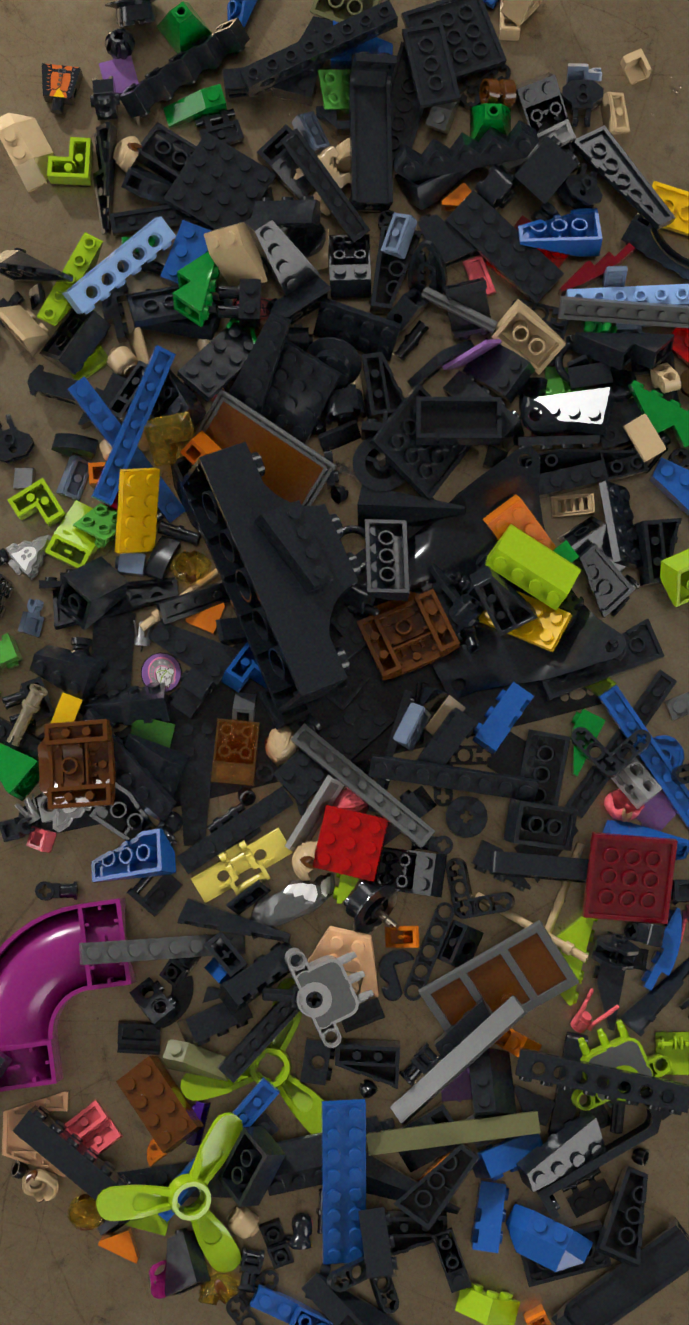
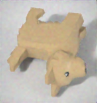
[294,146,351,216]

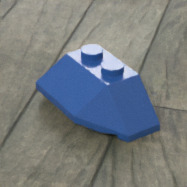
[506,1204,593,1272]

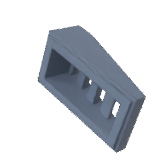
[602,266,628,288]

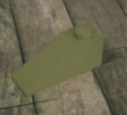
[162,1039,228,1081]

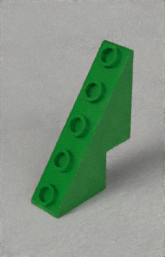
[173,251,220,327]
[628,380,689,448]

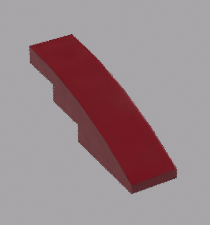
[558,243,635,296]

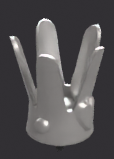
[133,620,154,652]
[14,794,41,827]

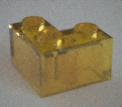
[144,412,194,467]

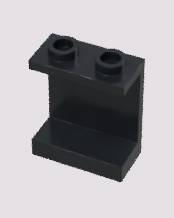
[443,277,491,340]

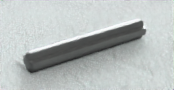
[421,287,498,333]

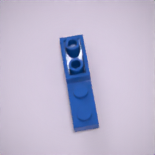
[641,907,682,991]
[250,1284,333,1325]

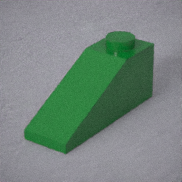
[163,84,227,128]
[571,709,606,777]

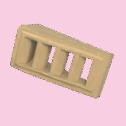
[499,0,521,41]
[551,493,595,518]

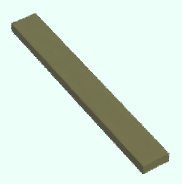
[366,1111,540,1156]

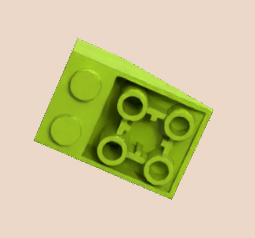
[45,500,98,569]

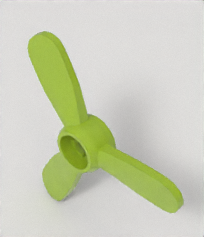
[180,977,324,1134]
[96,1112,243,1273]

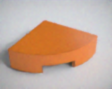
[147,1139,168,1167]

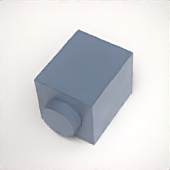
[115,553,147,577]

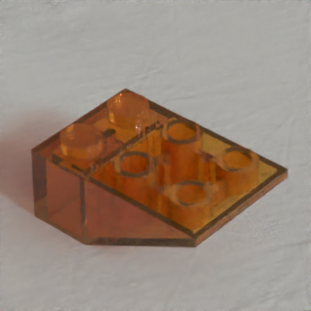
[211,719,260,787]

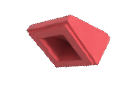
[26,826,57,853]

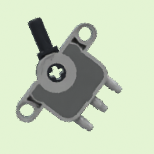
[262,948,374,1048]

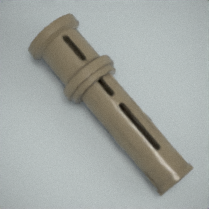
[7,684,48,746]

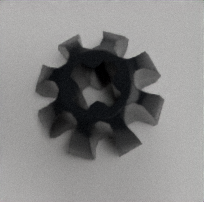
[105,28,135,59]

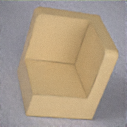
[620,48,652,85]

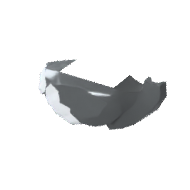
[250,873,335,940]

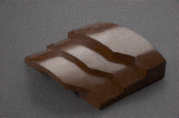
[357,589,460,680]
[38,719,115,809]

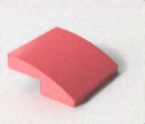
[64,1100,123,1155]

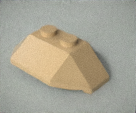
[0,113,54,193]

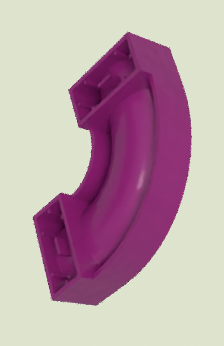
[0,898,136,1092]

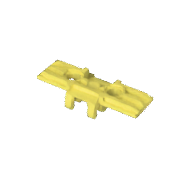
[191,827,293,903]

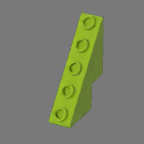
[37,232,103,326]
[556,915,598,1006]

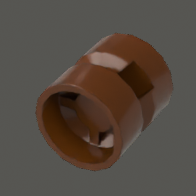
[479,78,516,107]

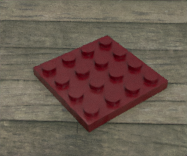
[582,832,678,924]

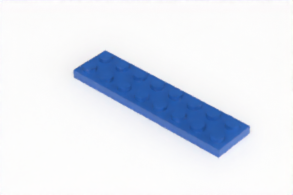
[322,1099,366,1265]

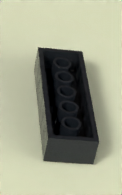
[13,1105,133,1200]

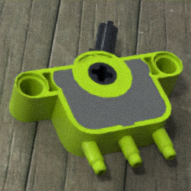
[571,1019,672,1134]

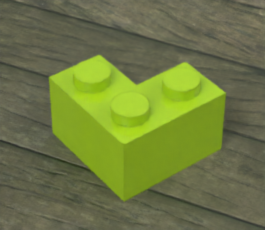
[47,137,94,186]
[7,478,66,528]
[455,1283,520,1325]

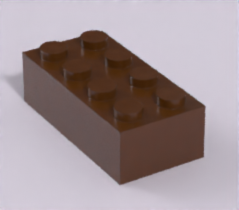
[116,1056,204,1153]

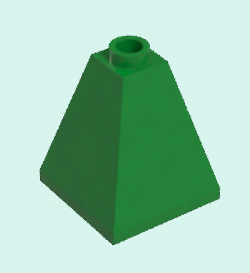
[157,1,212,54]
[470,103,511,142]
[0,743,40,801]

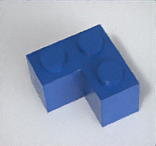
[221,642,267,693]

